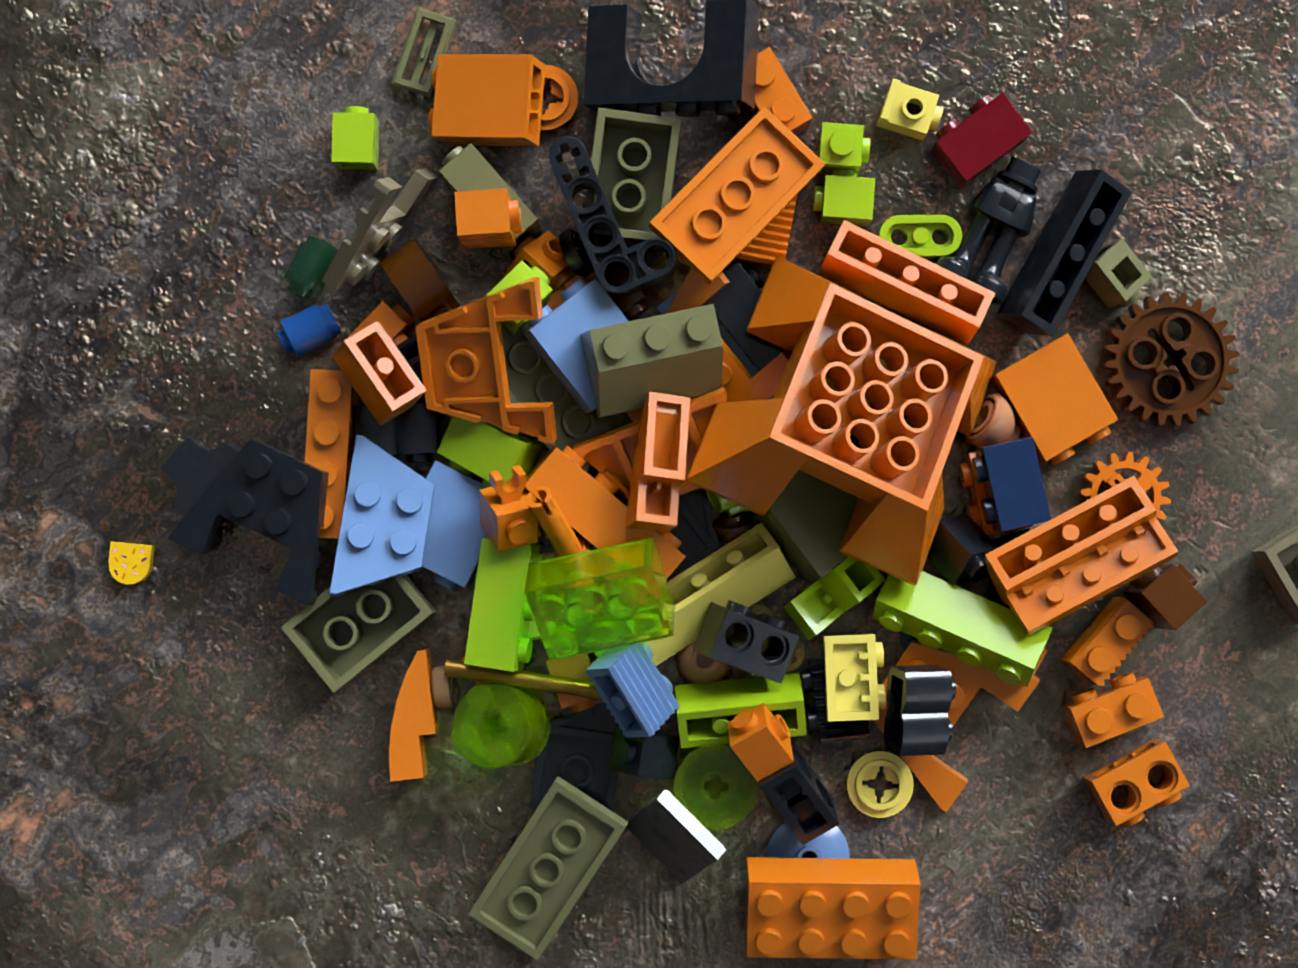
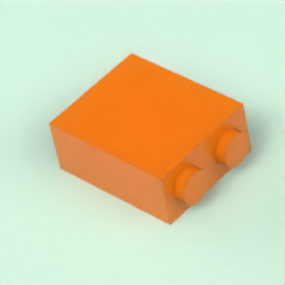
[428,54,546,147]
[991,333,1118,465]

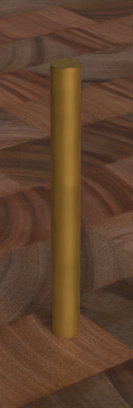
[444,660,603,700]

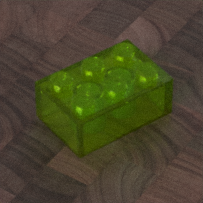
[524,538,675,661]

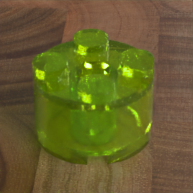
[451,683,550,769]
[673,743,759,830]

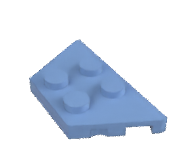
[330,435,434,597]

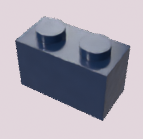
[972,437,1051,532]

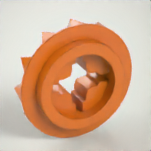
[540,65,578,131]

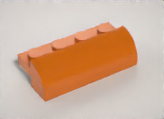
[985,476,1178,636]

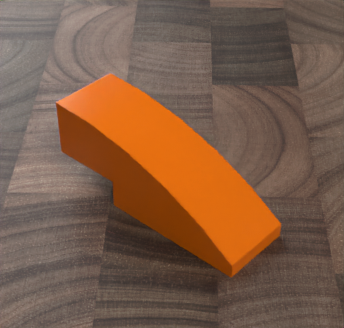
[626,391,690,533]
[389,648,440,782]

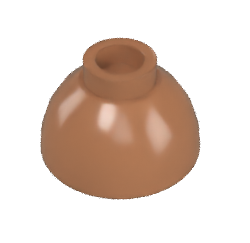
[965,393,1021,447]
[675,641,731,684]

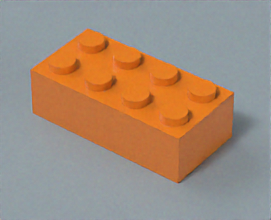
[745,857,921,960]

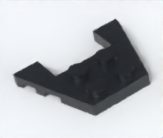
[169,439,329,605]

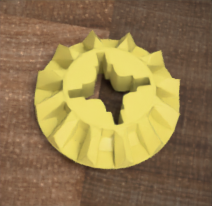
[846,750,914,818]

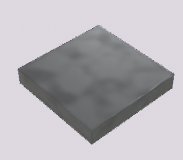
[626,789,726,884]

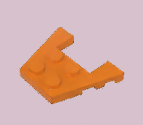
[666,268,791,402]
[415,277,558,444]
[873,639,1040,813]

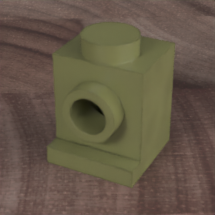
[1085,238,1152,308]

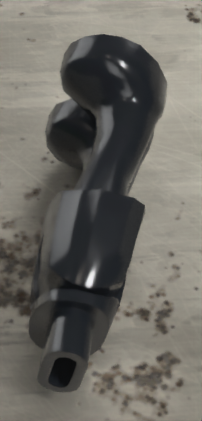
[935,157,1041,305]

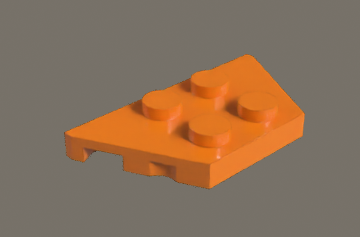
[573,387,727,500]

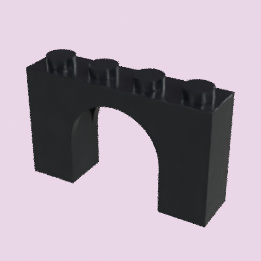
[583,0,759,117]

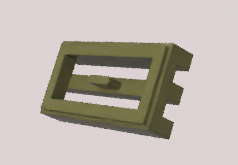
[391,7,457,100]

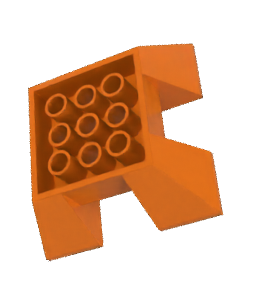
[685,256,998,586]

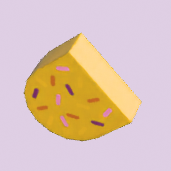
[108,541,155,585]

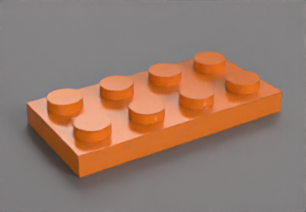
[648,106,825,285]

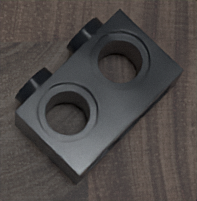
[693,600,799,683]
[758,741,839,845]

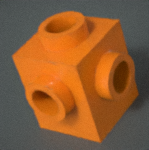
[504,230,573,292]

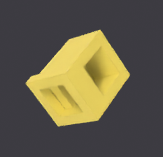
[876,78,944,141]

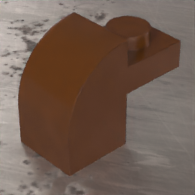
[380,239,460,322]

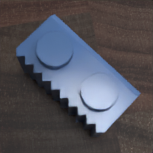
[585,637,680,738]

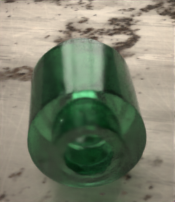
[283,236,338,301]

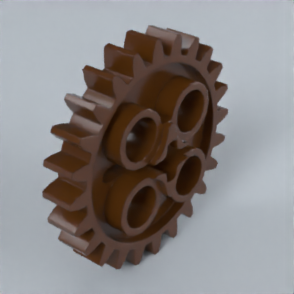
[1101,292,1240,427]

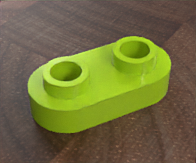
[878,215,962,258]

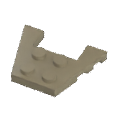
[322,168,439,291]

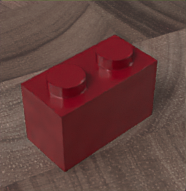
[931,92,1033,189]

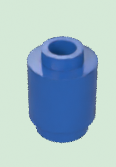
[276,303,341,358]

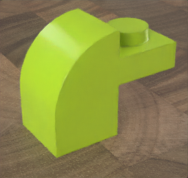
[783,556,886,640]

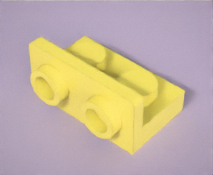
[823,633,886,722]

